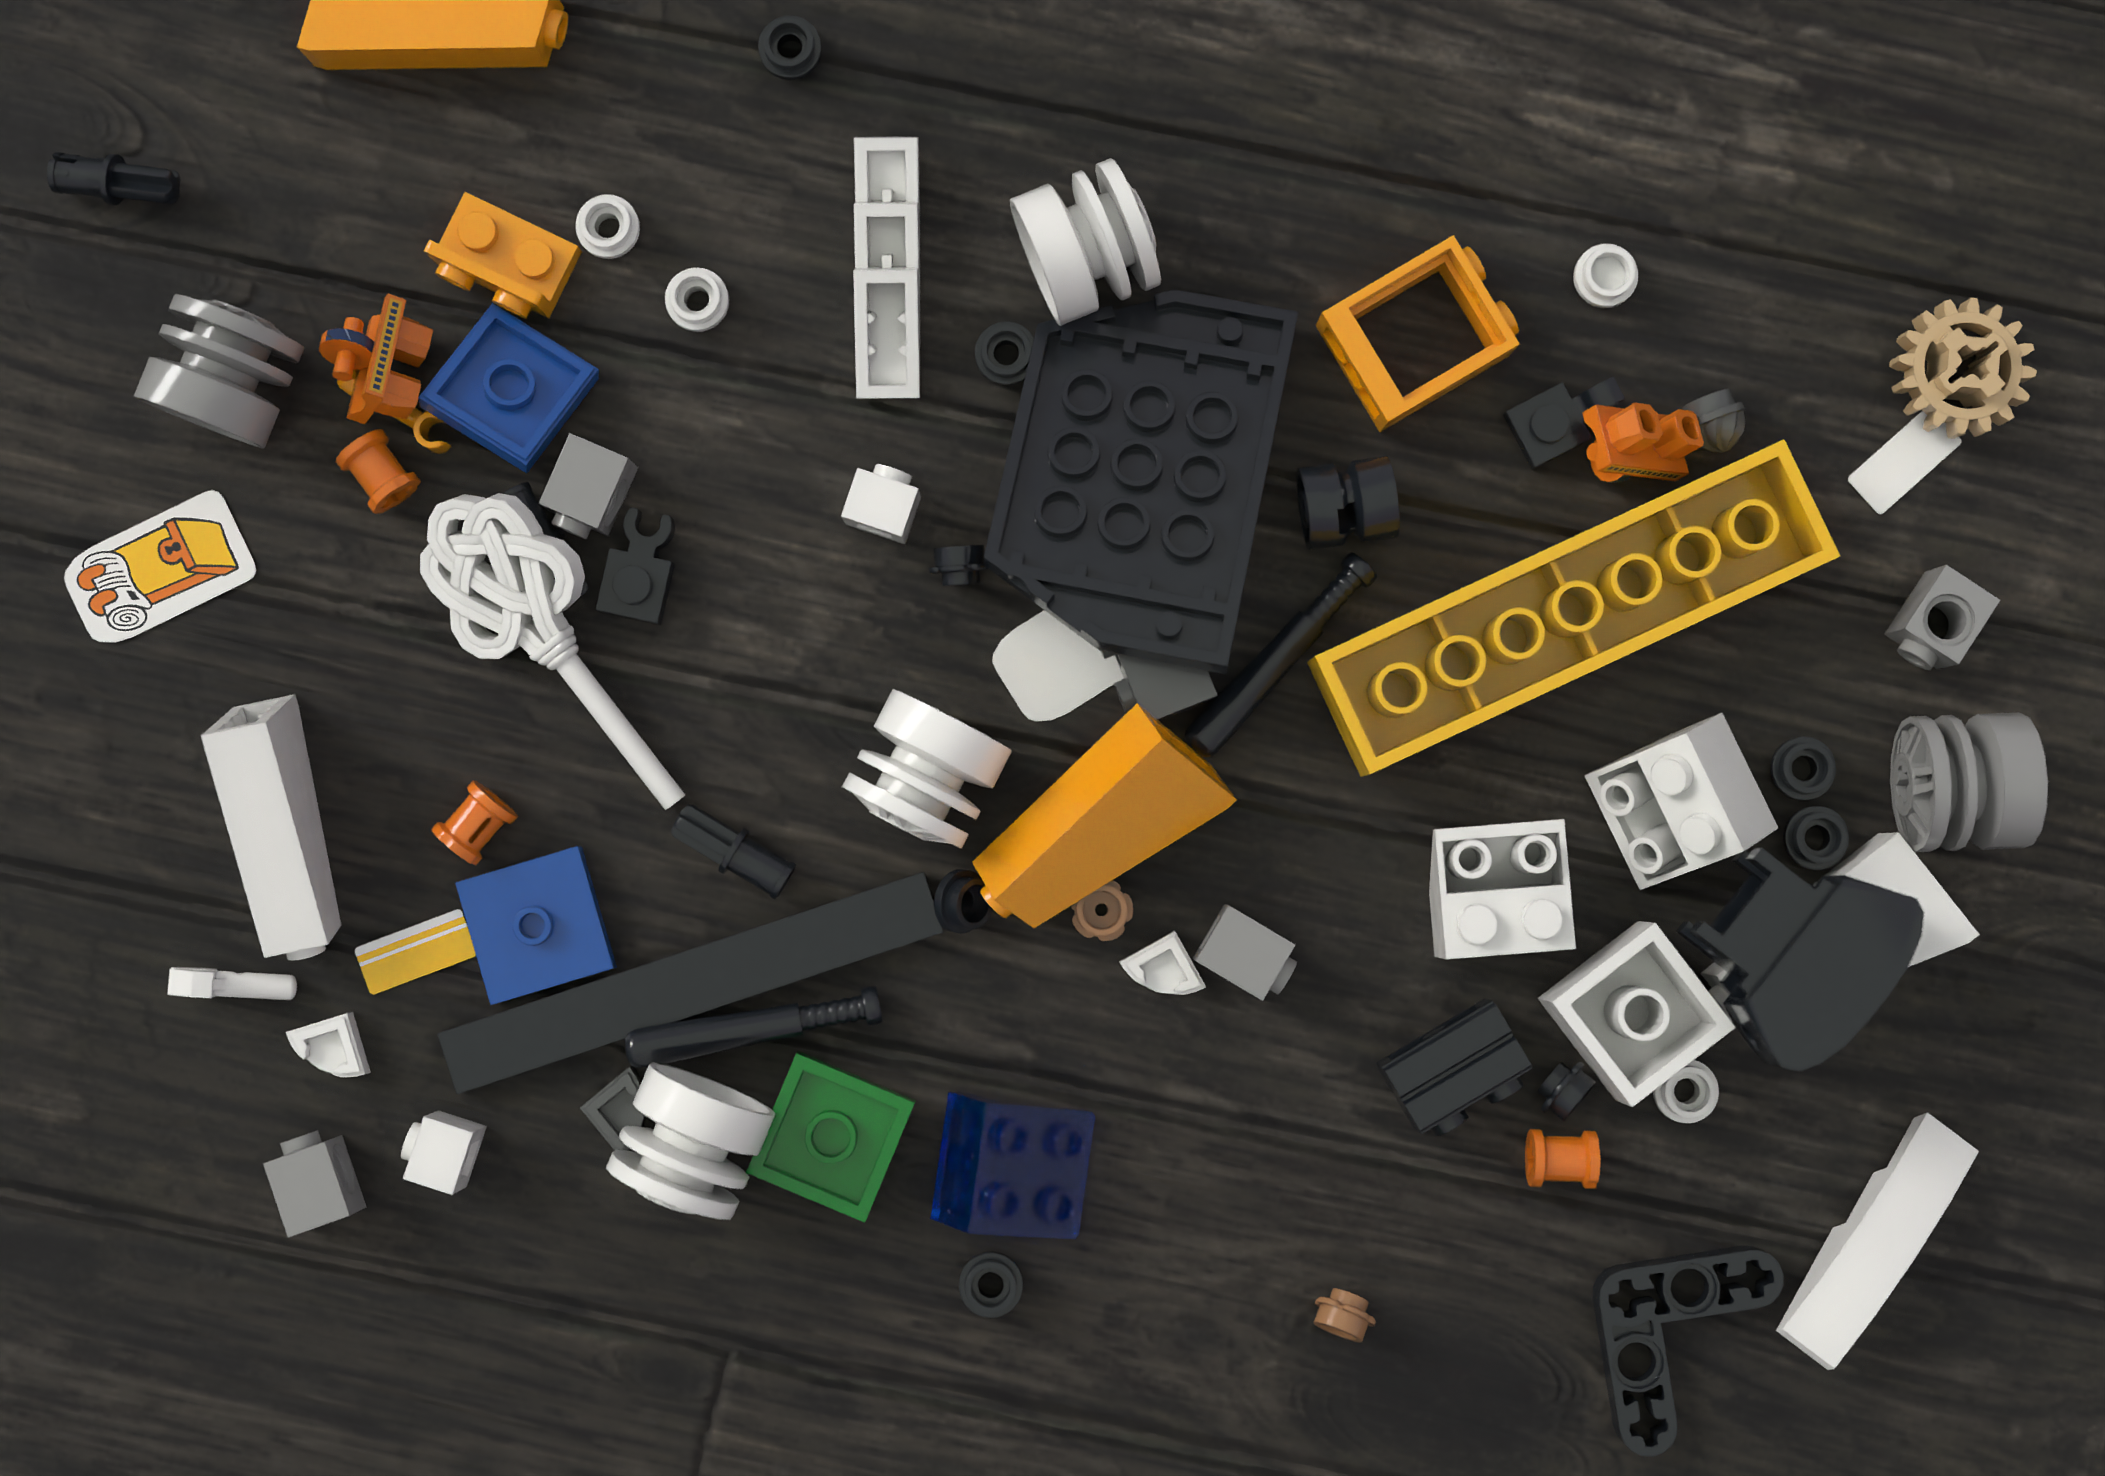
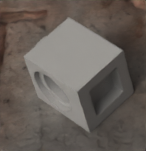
[539,433,638,540]
[1884,565,2000,670]
[1192,904,1297,1001]
[263,1130,366,1238]

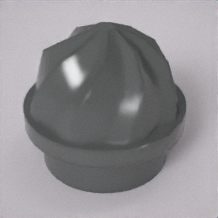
[1681,388,1745,453]

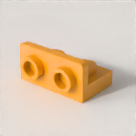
[424,192,582,319]

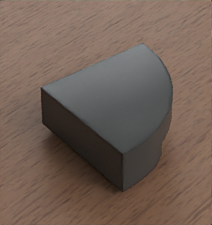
[580,1066,646,1151]

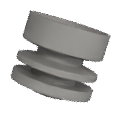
[133,294,305,449]
[1890,712,2048,852]

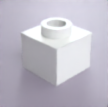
[841,464,921,544]
[401,1111,487,1195]

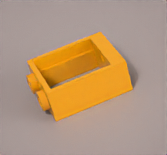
[1315,235,1520,432]

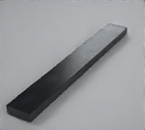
[437,872,944,1094]

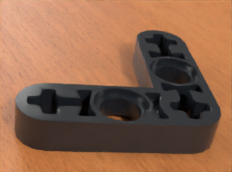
[1593,1246,1784,1457]

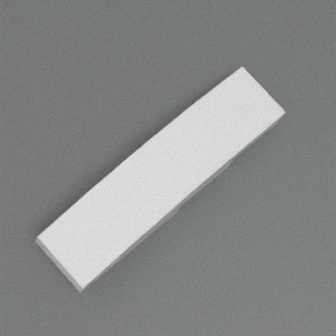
[853,137,920,398]
[1776,1112,1979,1370]

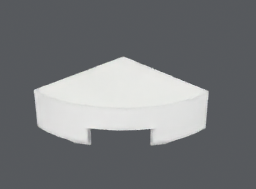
[1119,931,1206,995]
[286,1012,371,1077]

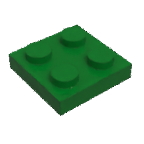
[746,1051,916,1223]

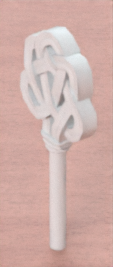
[420,493,685,810]

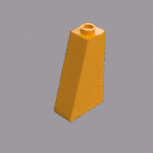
[297,0,568,70]
[972,703,1237,928]

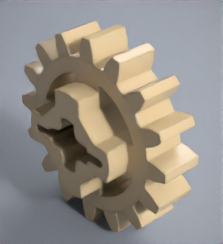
[1889,297,2037,439]

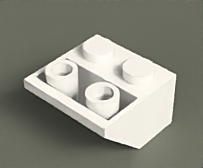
[1585,713,1778,890]
[1429,819,1576,959]

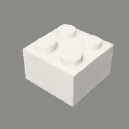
[1537,921,1736,1107]

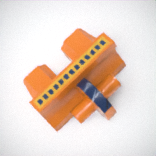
[319,293,433,424]
[1582,402,1704,483]

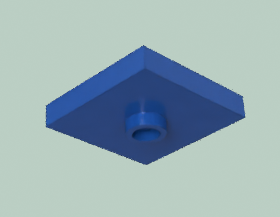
[418,303,599,474]
[455,846,617,1005]

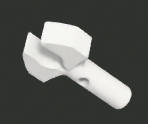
[167,967,297,1000]

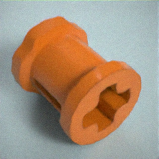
[336,429,421,514]
[431,780,518,866]
[1525,1129,1600,1189]

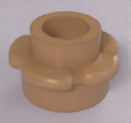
[1071,880,1133,941]
[1314,1288,1376,1342]

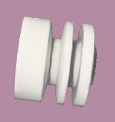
[1010,158,1161,326]
[842,689,1012,849]
[606,1062,776,1220]

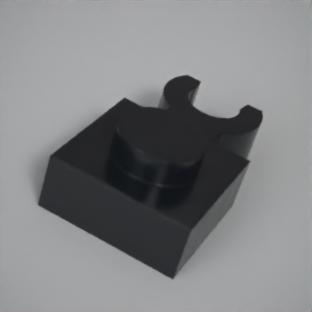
[595,507,675,625]

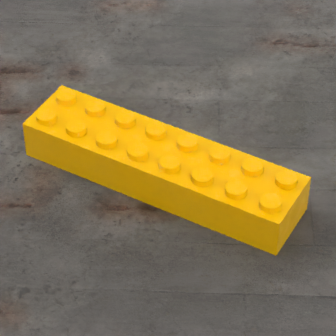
[1307,439,1840,777]

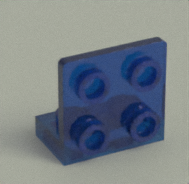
[930,1092,1095,1239]

